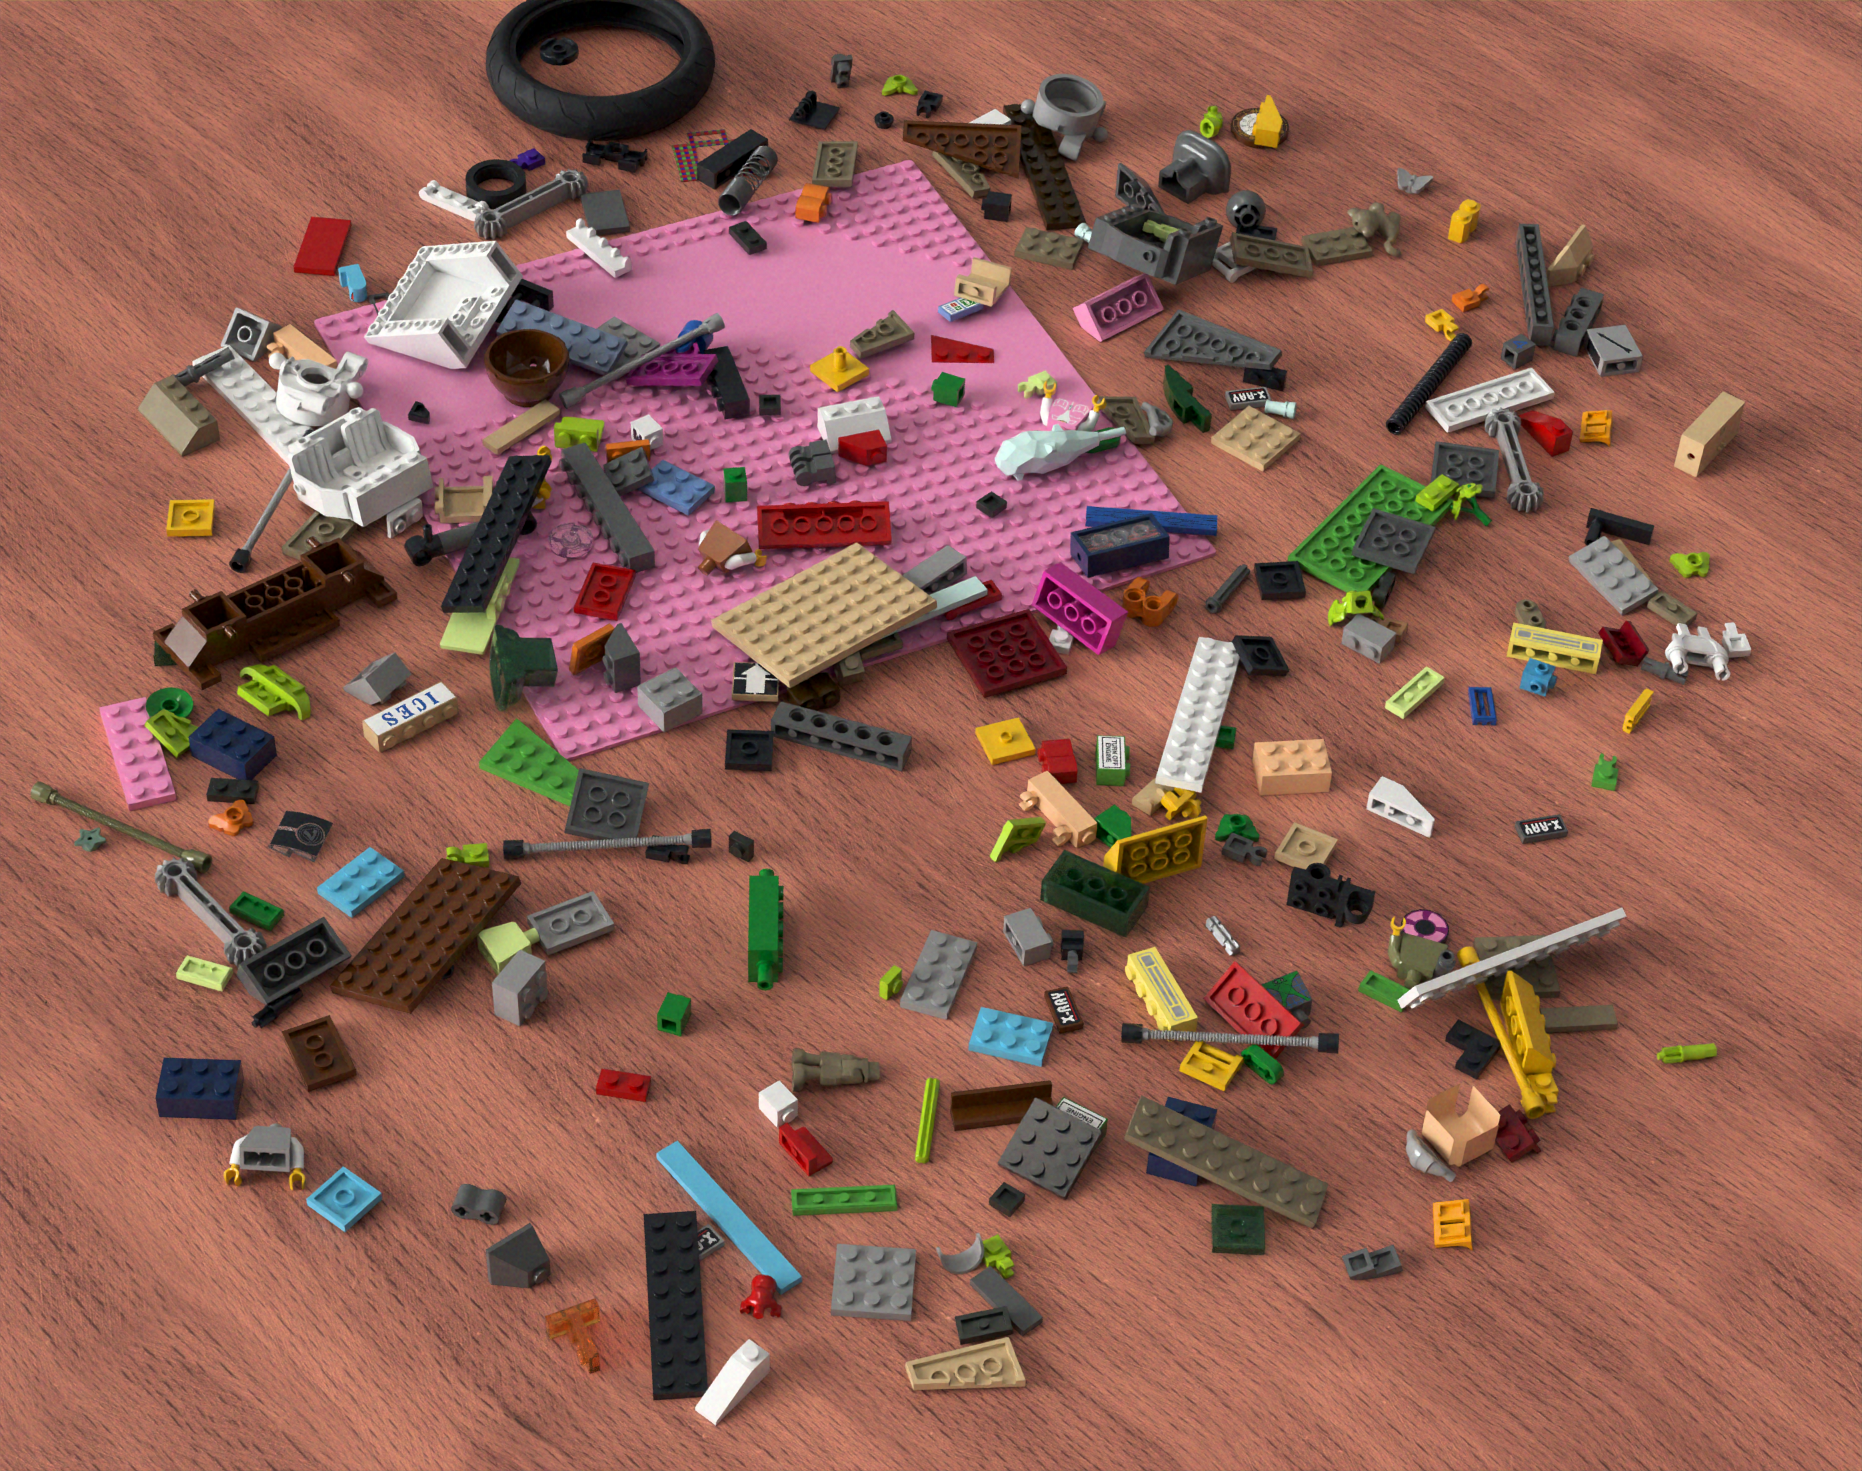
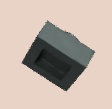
[759,395,781,416]
[976,491,1007,518]
[729,830,754,862]
[989,1182,1025,1217]

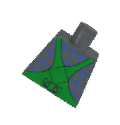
[1262,970,1312,1029]

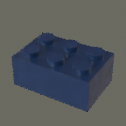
[188,708,277,780]
[155,1058,244,1120]
[1146,1097,1217,1187]

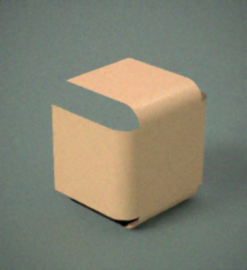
[1422,1084,1500,1167]

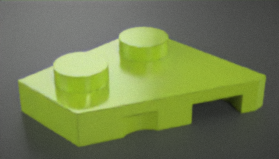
[144,709,198,758]
[990,817,1047,862]

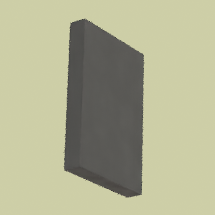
[580,190,630,236]

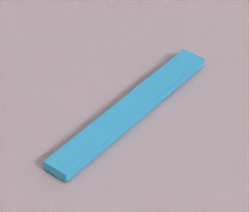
[656,1141,802,1295]

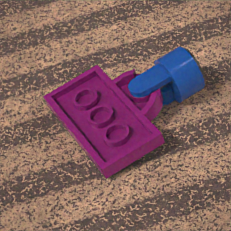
[625,320,718,387]

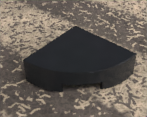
[408,401,430,424]

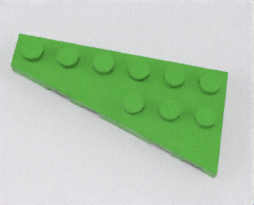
[479,718,579,806]

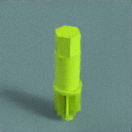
[1657,1043,1717,1064]

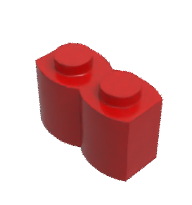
[1038,738,1078,784]

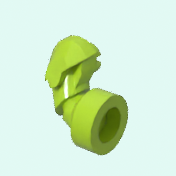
[1200,106,1223,138]

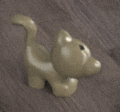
[1347,202,1401,257]

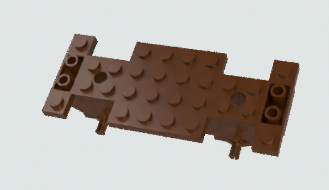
[153,536,397,690]

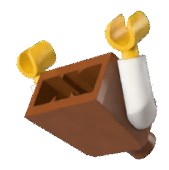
[698,520,767,576]

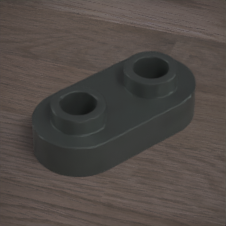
[1372,572,1397,609]

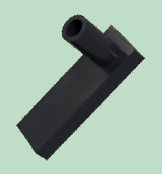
[1584,508,1654,546]

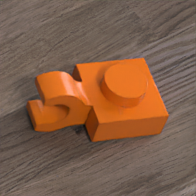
[1452,284,1490,313]

